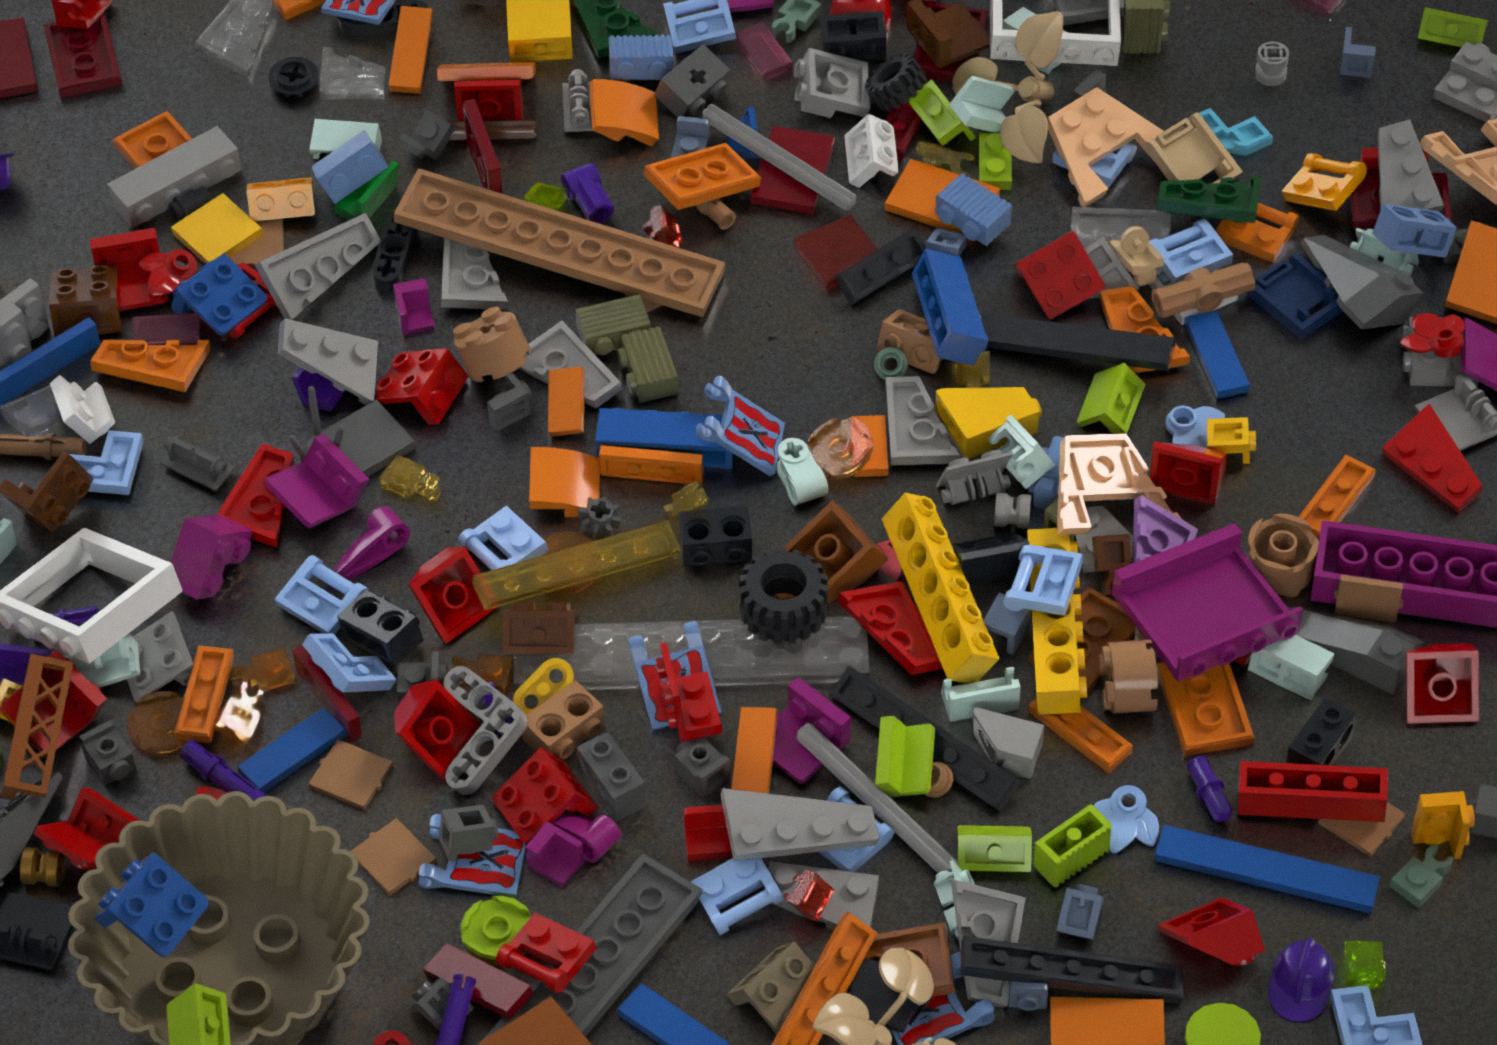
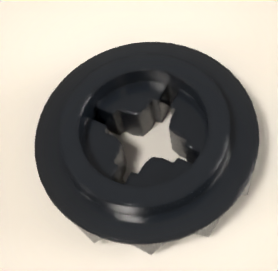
[268,57,319,99]

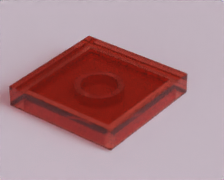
[794,214,877,289]

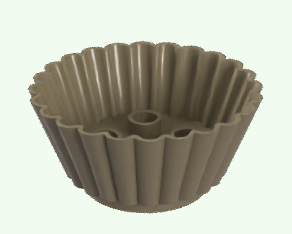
[68,791,370,1045]

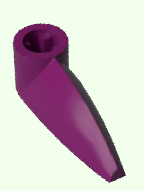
[326,506,410,590]
[552,811,621,863]

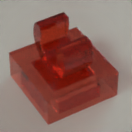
[642,204,682,247]
[783,870,834,922]

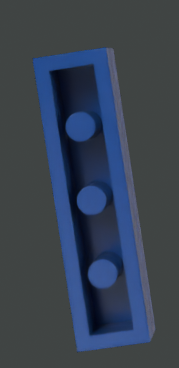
[912,248,988,366]
[595,408,734,469]

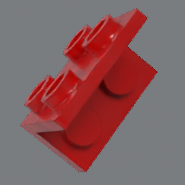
[1013,230,1106,320]
[655,642,723,742]
[492,747,599,845]

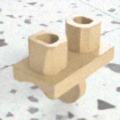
[1109,226,1164,286]

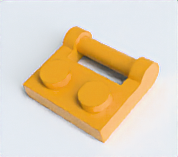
[1281,153,1367,211]

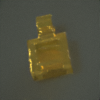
[915,141,975,177]
[956,351,990,388]
[379,454,442,501]
[663,481,709,518]

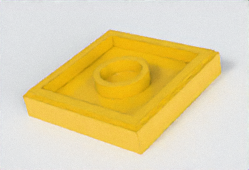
[171,193,263,264]

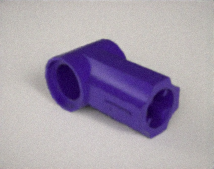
[561,162,614,224]

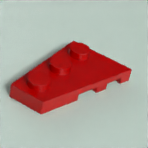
[1382,404,1483,514]
[216,443,294,548]
[837,581,943,675]

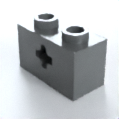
[654,44,730,118]

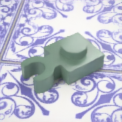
[772,0,821,43]
[1389,844,1454,908]

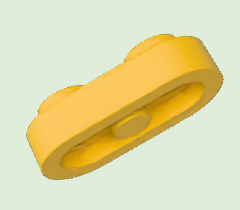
[513,658,574,715]

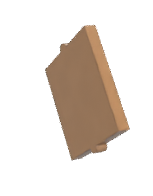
[230,219,284,269]
[1334,575,1403,623]
[308,739,393,810]
[1318,802,1405,857]
[350,818,437,896]

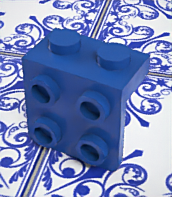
[171,253,267,335]
[94,852,209,957]

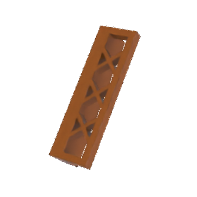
[0,654,73,801]

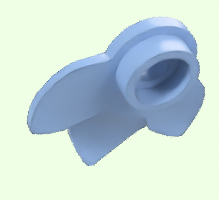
[1165,406,1225,448]
[1093,785,1159,854]

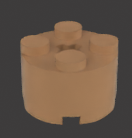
[453,307,531,382]
[1246,513,1319,597]
[1098,639,1158,714]

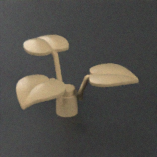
[952,11,1063,163]
[812,948,956,1045]

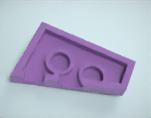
[1133,495,1198,563]

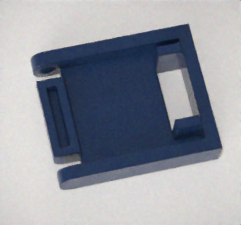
[1246,253,1343,340]

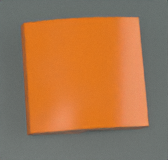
[589,79,659,147]
[529,447,600,517]

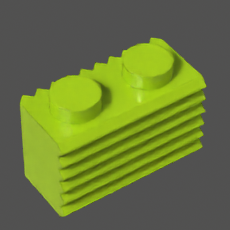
[1033,804,1112,887]

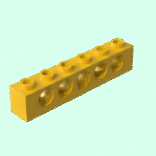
[882,492,999,684]
[1027,528,1087,715]

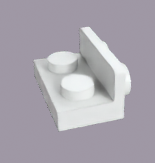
[844,114,898,188]
[50,375,115,444]

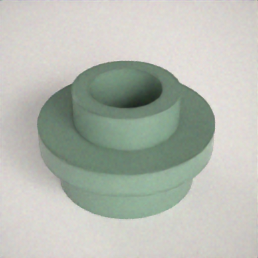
[874,347,908,380]

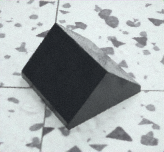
[951,532,1029,588]

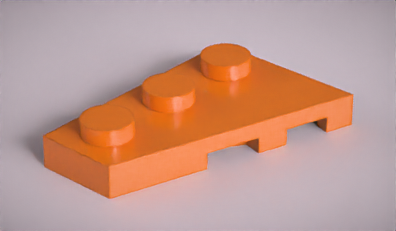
[1100,286,1190,373]
[90,340,210,392]

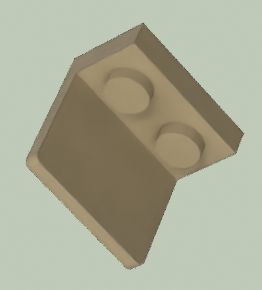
[726,941,814,1035]

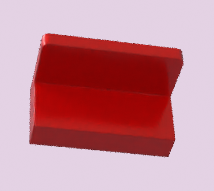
[683,805,733,863]

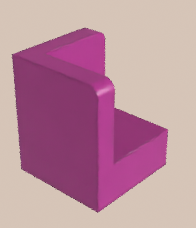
[393,278,435,335]
[525,822,584,886]

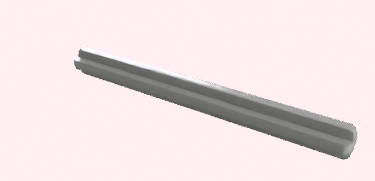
[702,104,856,211]
[797,723,958,873]

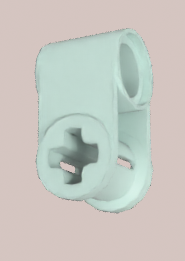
[776,438,828,506]

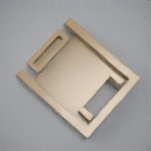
[1145,112,1243,184]

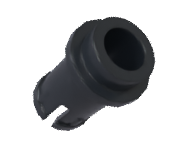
[169,186,212,221]

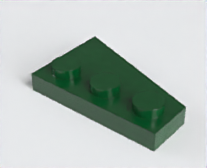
[570,0,657,59]
[1157,175,1261,223]

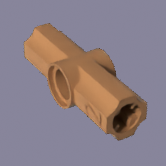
[1151,262,1255,318]

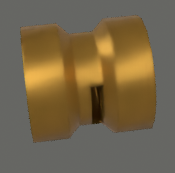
[20,847,65,887]

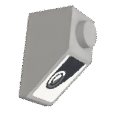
[972,707,1044,780]

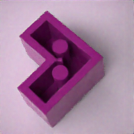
[170,514,253,600]

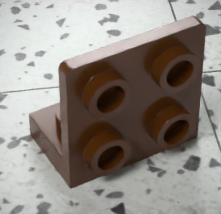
[907,0,990,69]
[49,264,122,337]
[0,451,94,534]
[503,602,578,654]

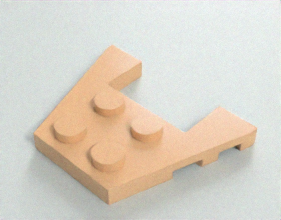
[1047,87,1164,209]
[1420,119,1497,205]
[1057,433,1181,535]

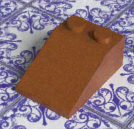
[776,500,888,604]

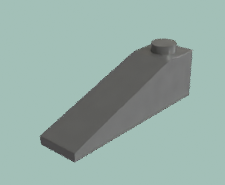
[1286,605,1427,695]
[0,771,63,887]

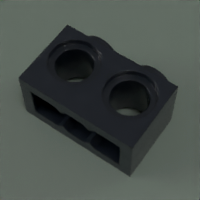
[820,11,887,61]
[679,506,752,566]
[337,590,423,667]
[1286,698,1356,766]

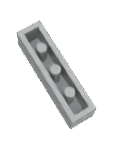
[107,126,241,229]

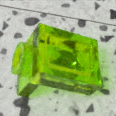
[524,182,567,211]
[1343,940,1386,990]

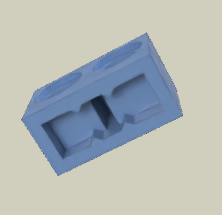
[1372,204,1457,258]

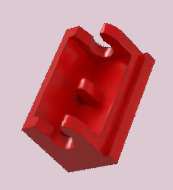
[51,0,114,29]

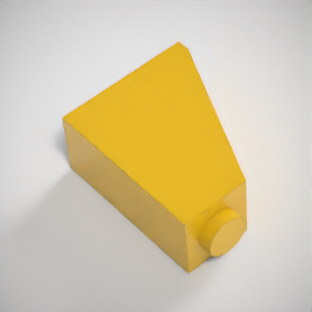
[935,387,1042,459]

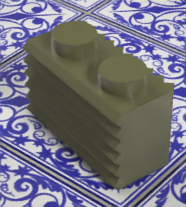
[1121,0,1170,54]
[575,294,651,355]
[617,326,679,403]

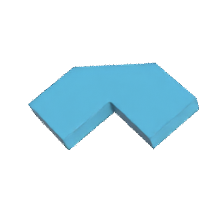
[1187,108,1273,156]

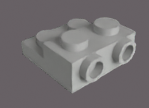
[1433,42,1497,122]
[794,48,870,118]
[0,278,49,369]
[1401,317,1478,387]

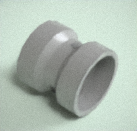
[1255,41,1289,86]
[994,492,1031,529]

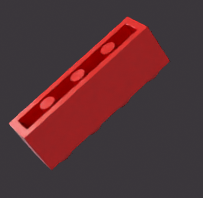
[1238,761,1388,822]

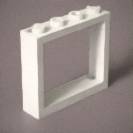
[990,0,1121,66]
[0,528,183,664]

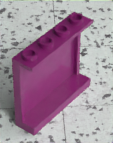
[1111,523,1303,682]

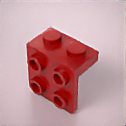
[89,228,168,311]
[374,348,469,425]
[0,649,107,752]
[34,788,140,870]

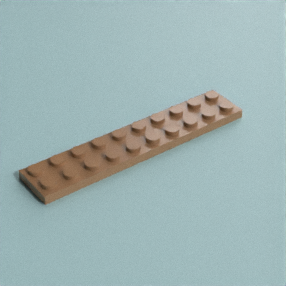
[394,168,725,317]

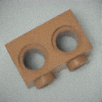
[522,680,605,759]

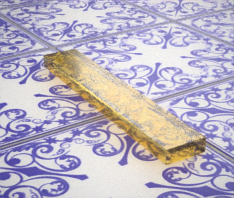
[472,520,680,610]

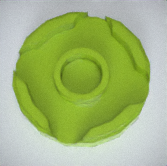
[460,896,531,966]
[1185,1003,1261,1045]

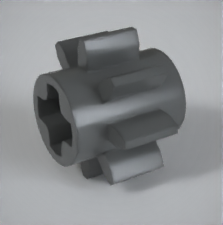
[578,496,621,541]

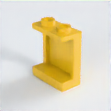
[506,0,573,62]

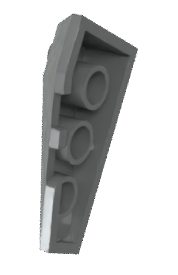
[1300,235,1423,329]

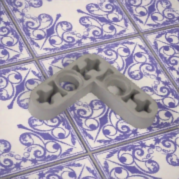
[444,666,528,795]

